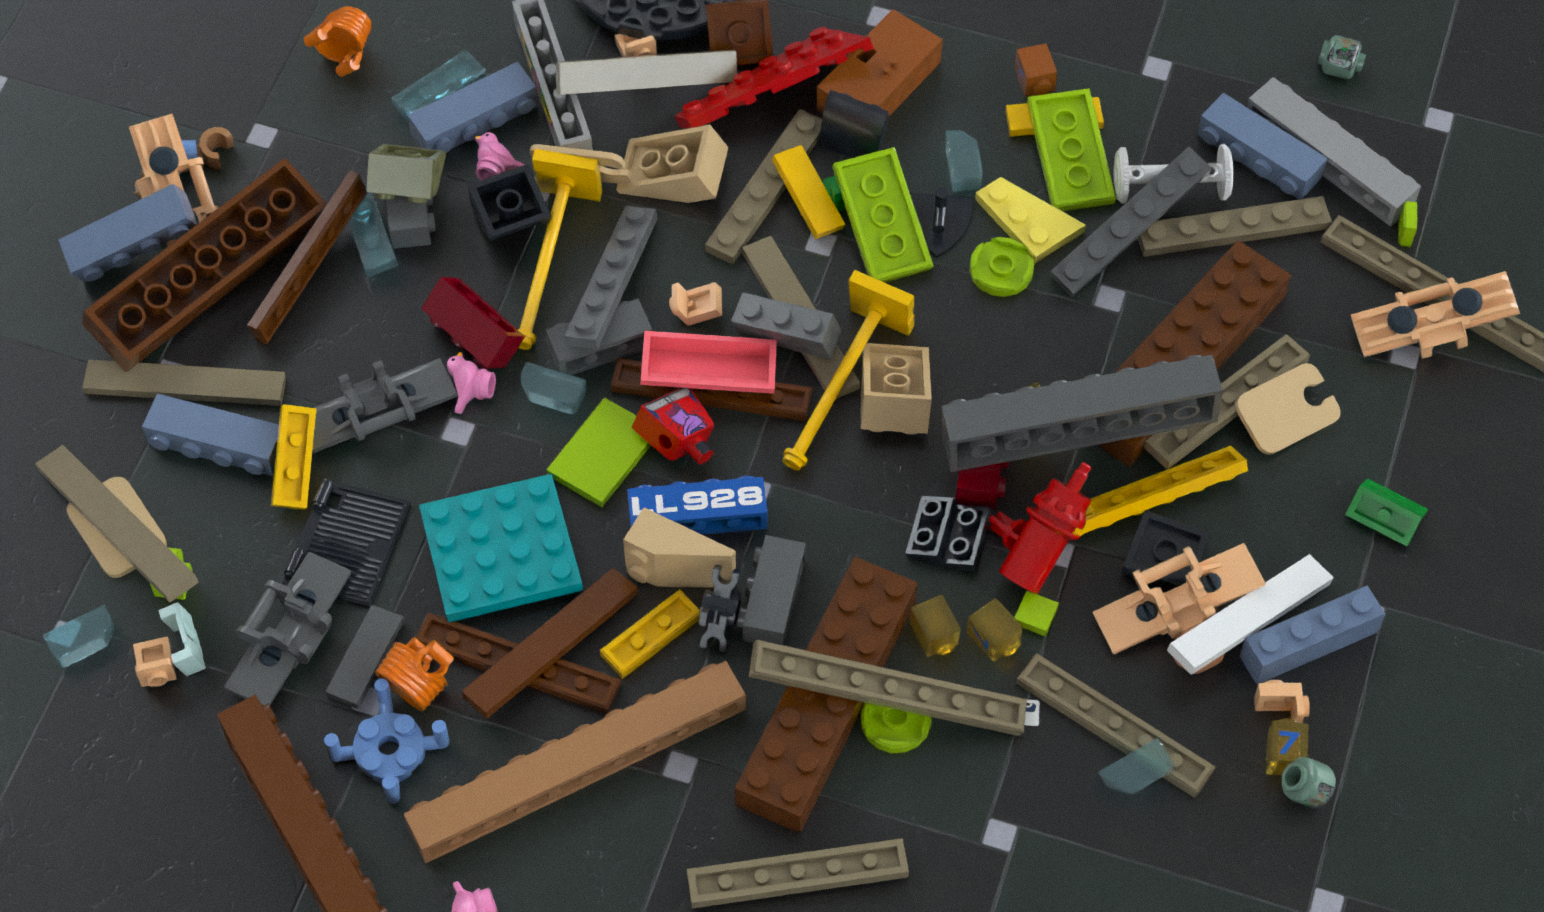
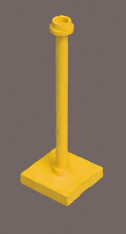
[517,148,603,350]
[782,270,914,471]

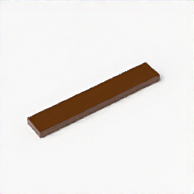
[247,171,367,345]
[611,358,813,422]
[462,567,638,719]
[416,612,621,714]

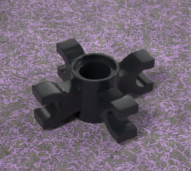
[699,564,741,652]

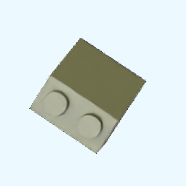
[367,144,446,203]

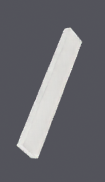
[1167,554,1334,675]

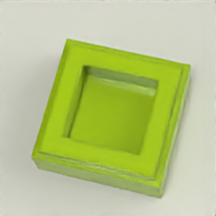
[1398,201,1417,247]
[1013,591,1059,637]

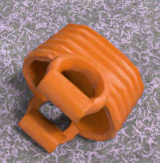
[304,6,372,77]
[375,637,454,711]

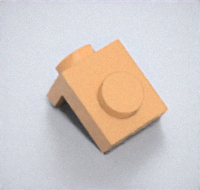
[615,34,657,57]
[669,282,722,326]
[133,636,177,687]
[1254,680,1310,729]

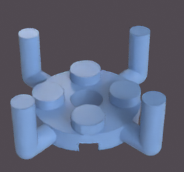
[324,678,450,804]

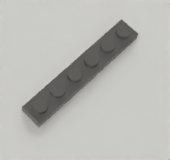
[1049,146,1212,297]
[564,206,658,350]

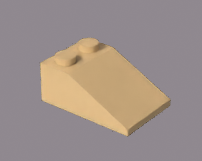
[616,125,728,203]
[860,343,932,435]
[623,508,736,588]

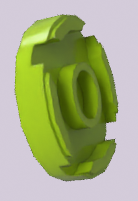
[969,237,1034,297]
[861,702,931,753]

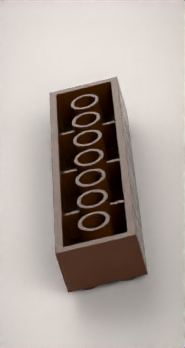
[82,158,327,372]
[1098,240,1291,468]
[735,556,918,834]
[217,694,388,912]

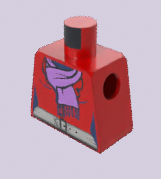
[631,388,714,465]

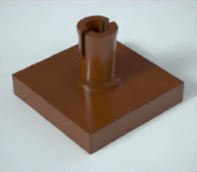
[705,0,773,65]

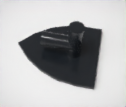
[910,187,973,257]

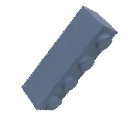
[408,61,538,153]
[1197,93,1328,199]
[58,184,198,282]
[142,394,279,476]
[1240,585,1385,685]

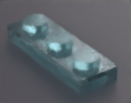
[391,50,486,122]
[348,185,399,277]

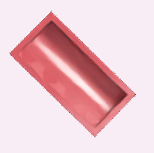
[640,331,777,394]

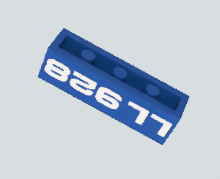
[627,476,767,535]

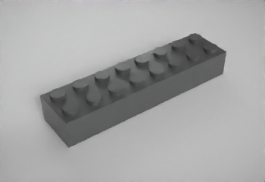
[942,355,1223,472]

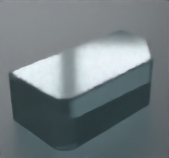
[945,130,983,192]
[521,362,587,414]
[43,605,115,668]
[1098,738,1174,795]

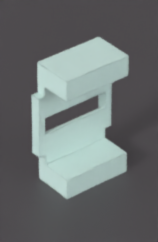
[159,602,206,676]

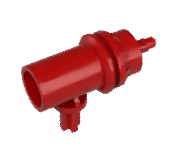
[988,462,1092,594]

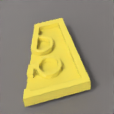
[975,177,1086,263]

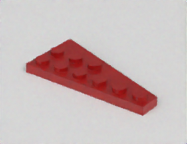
[674,27,874,129]

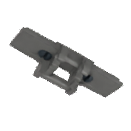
[312,358,458,454]
[224,552,352,706]

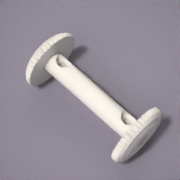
[1114,144,1233,203]

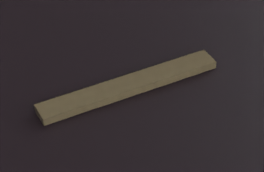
[1320,215,1544,372]
[35,445,199,603]
[749,640,1027,736]

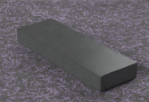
[325,605,404,709]

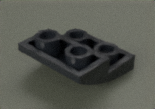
[819,90,889,158]
[905,496,992,572]

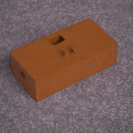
[816,9,943,117]

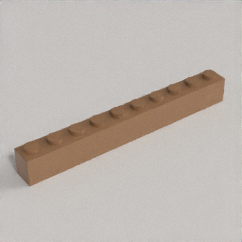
[404,661,746,864]

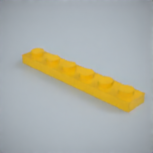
[1075,446,1248,537]

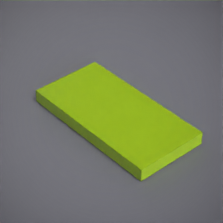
[1027,88,1116,211]
[832,147,934,282]

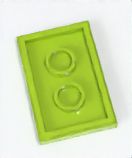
[546,397,651,508]

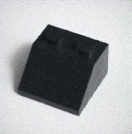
[468,164,552,240]

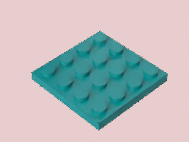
[419,474,583,622]

